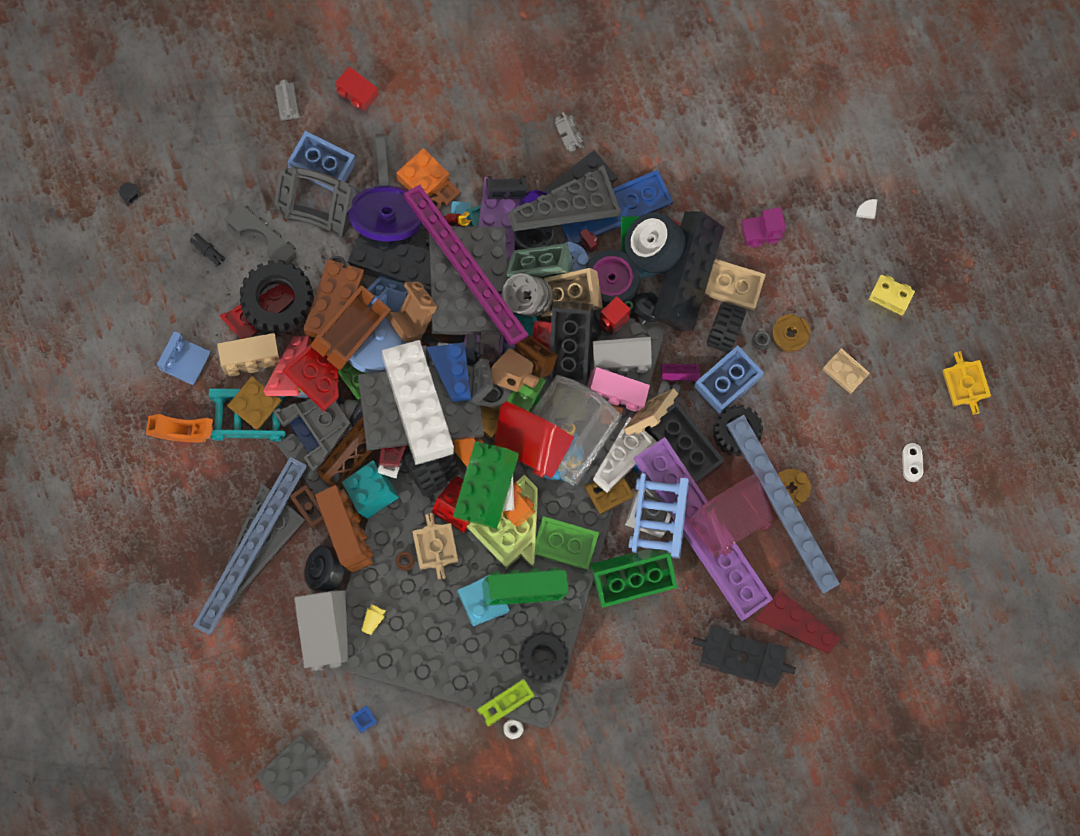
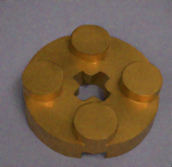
[772,314,810,353]
[778,469,811,507]

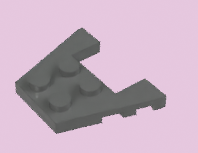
[273,399,352,473]

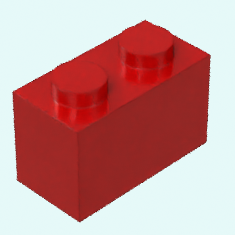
[335,66,379,111]
[599,296,631,335]

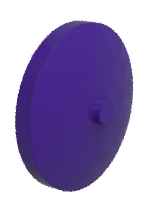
[349,186,423,241]

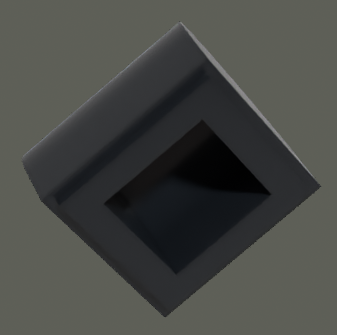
[119,182,142,206]

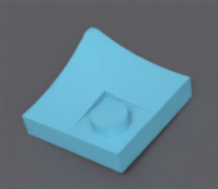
[458,576,509,626]

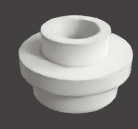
[504,719,523,739]

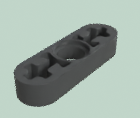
[375,134,389,186]

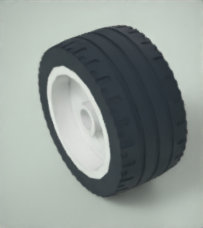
[625,212,686,273]

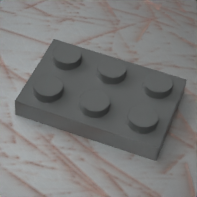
[256,735,327,806]

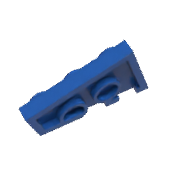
[426,342,471,402]

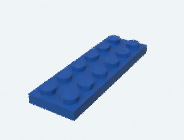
[560,170,673,245]

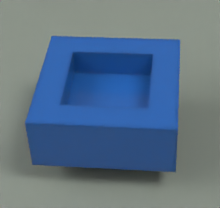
[350,706,378,733]

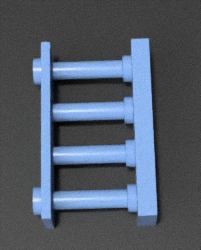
[629,473,689,558]

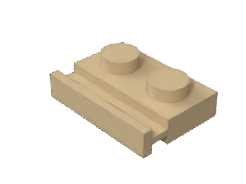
[822,348,870,394]

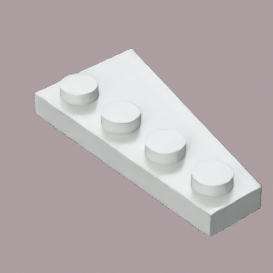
[593,417,657,493]

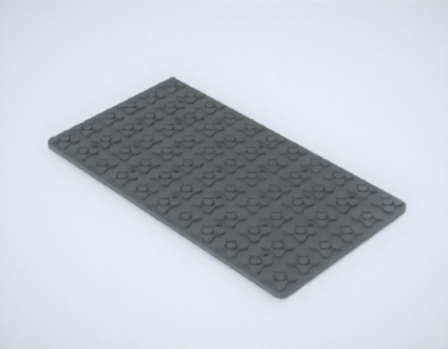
[328,309,663,728]

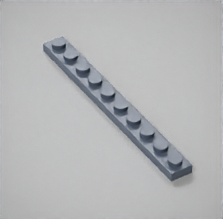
[726,415,840,594]
[193,457,308,636]

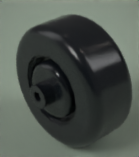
[304,545,345,593]

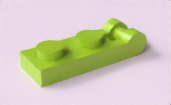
[478,679,535,727]

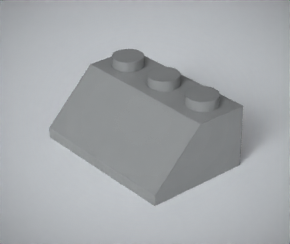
[592,337,652,374]

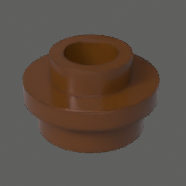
[395,551,415,571]

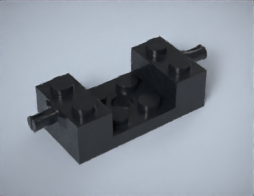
[692,625,796,688]

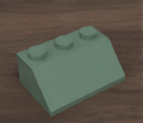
[506,243,574,278]

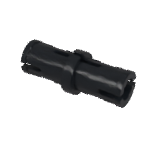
[190,233,225,266]

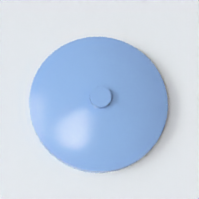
[348,315,410,373]

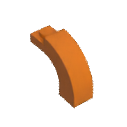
[146,414,213,443]

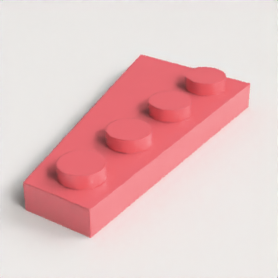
[263,336,312,396]

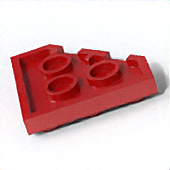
[282,344,339,412]

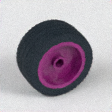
[585,249,640,308]

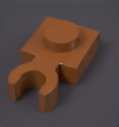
[430,179,461,211]

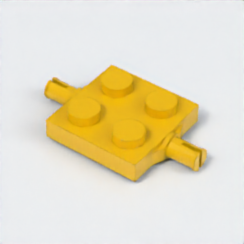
[942,351,991,415]

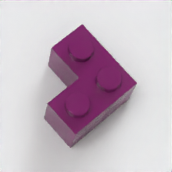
[740,207,786,248]

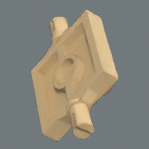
[413,513,458,580]

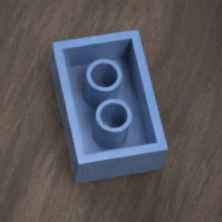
[287,131,356,192]
[694,345,764,414]

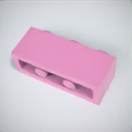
[585,367,650,411]

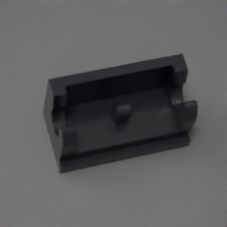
[486,175,527,199]

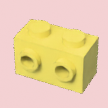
[869,275,915,316]

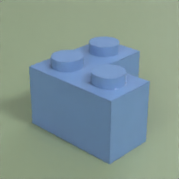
[367,276,409,312]

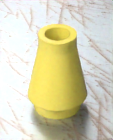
[361,604,385,635]

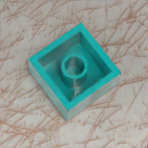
[342,460,399,519]

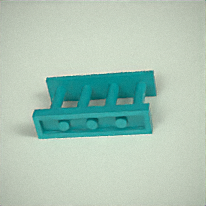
[209,388,288,442]

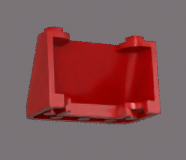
[493,401,575,478]

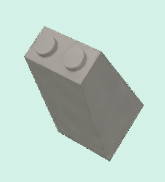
[294,590,348,671]

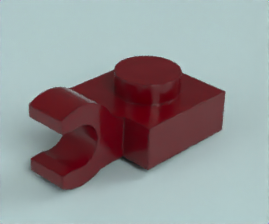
[580,229,598,253]

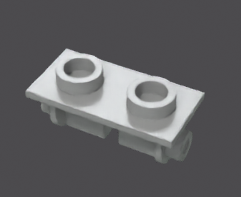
[275,80,299,121]
[555,112,584,152]

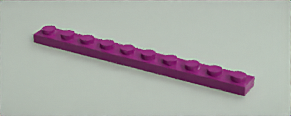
[403,185,528,346]

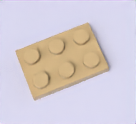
[704,259,766,311]
[624,388,678,435]

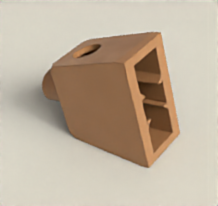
[491,348,539,392]

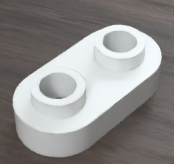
[902,443,923,482]

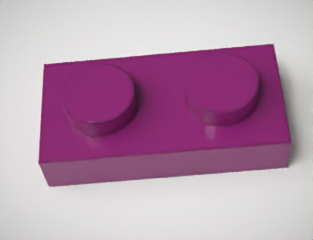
[661,363,700,382]

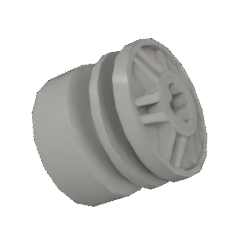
[502,273,553,317]

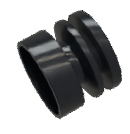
[514,226,554,250]

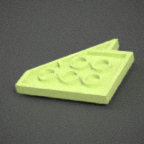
[467,475,538,568]

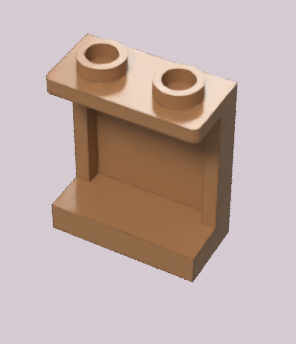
[387,281,437,342]

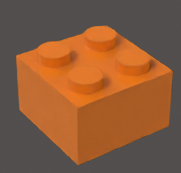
[396,148,450,198]

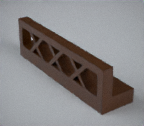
[317,416,372,488]

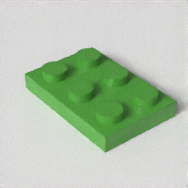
[535,516,599,571]

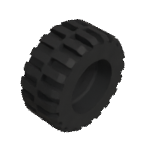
[240,260,314,337]

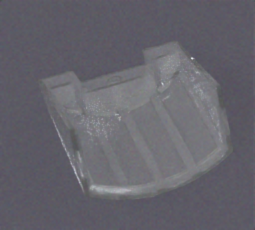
[532,375,622,487]

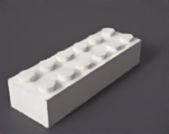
[382,340,453,465]

